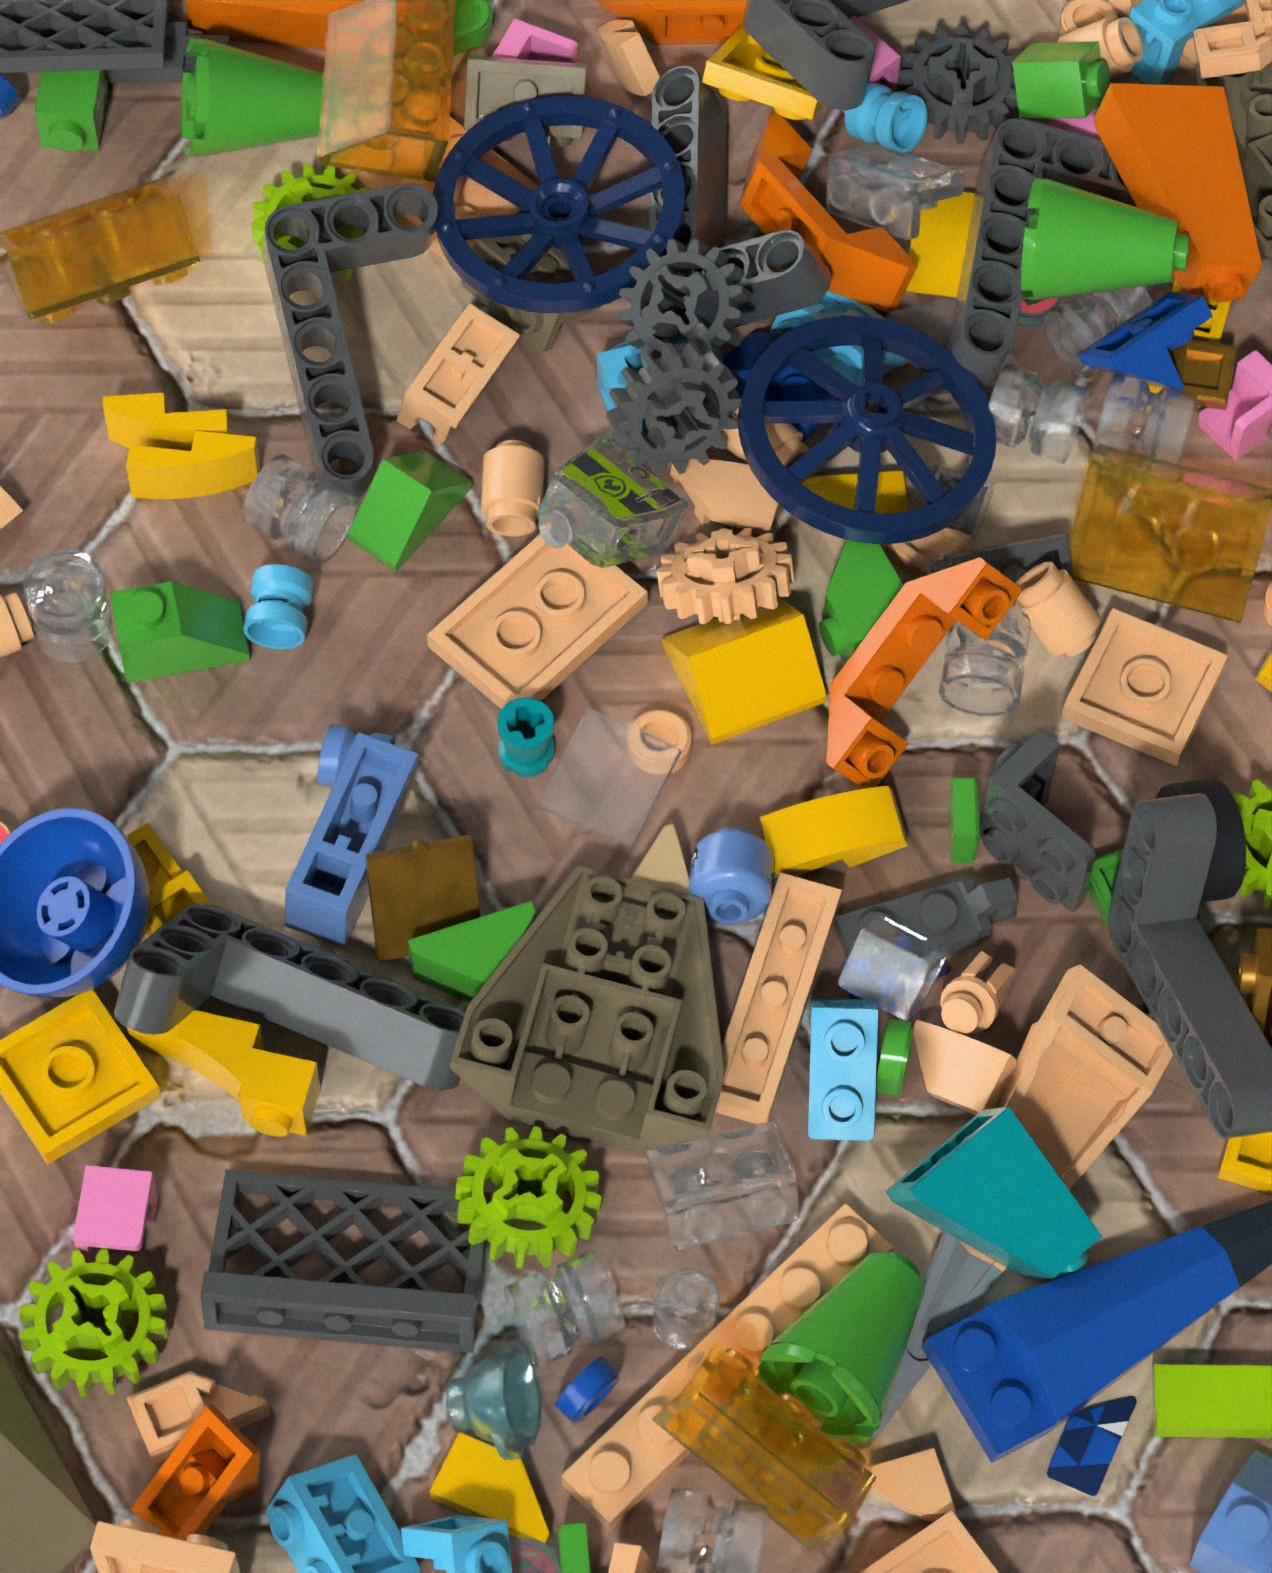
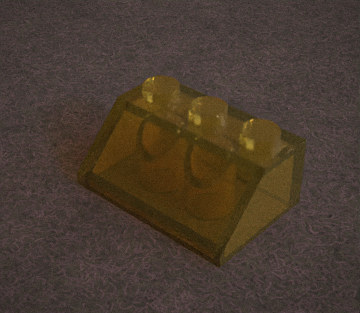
[317,0,455,183]
[0,179,201,324]
[1069,443,1272,623]
[651,1343,877,1552]

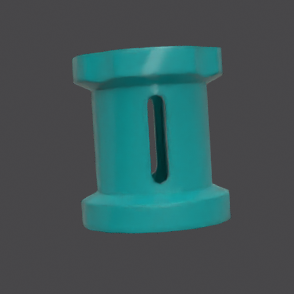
[497,697,555,777]

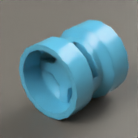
[844,82,928,153]
[243,564,314,650]

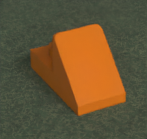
[131,1405,260,1541]

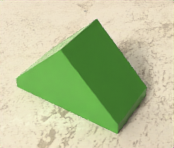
[347,450,472,572]
[408,901,536,1003]

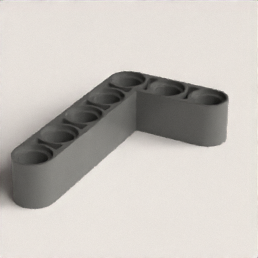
[743,0,910,110]
[649,65,831,328]
[948,118,1137,388]
[263,184,438,503]
[1108,793,1272,1139]
[114,904,466,1090]

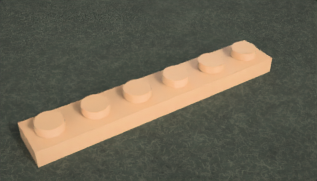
[561,1203,894,1531]

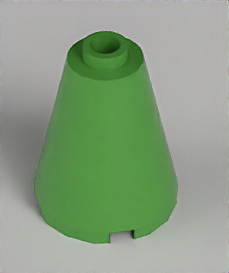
[181,38,344,157]
[1021,177,1190,301]
[756,1252,925,1444]

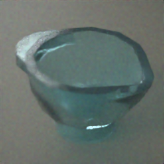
[446,1343,541,1461]

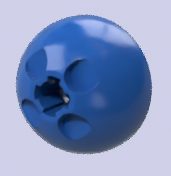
[0,808,150,998]

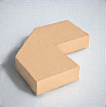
[1193,0,1272,79]

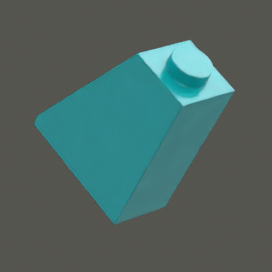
[885,1107,1102,1279]

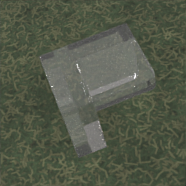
[838,916,949,1021]

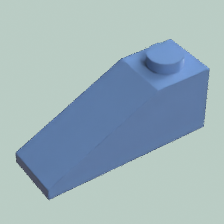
[285,732,418,948]

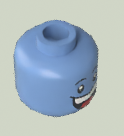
[688,827,775,925]

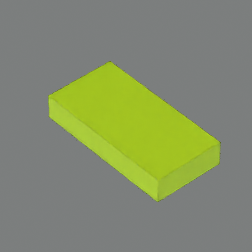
[1152,1364,1272,1438]

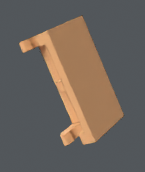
[396,303,520,443]

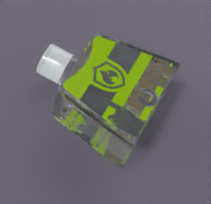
[537,435,690,568]

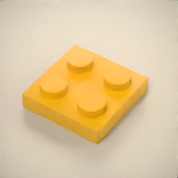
[702,25,824,120]
[0,989,161,1165]

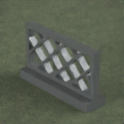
[0,0,172,73]
[201,1169,491,1353]

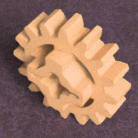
[657,528,795,624]

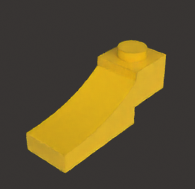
[127,1010,321,1137]

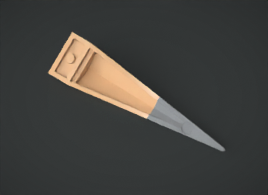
[855,964,1173,1451]

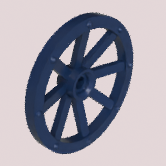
[433,96,686,313]
[738,316,996,544]

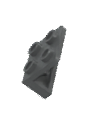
[979,728,1096,912]

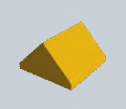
[662,597,827,745]

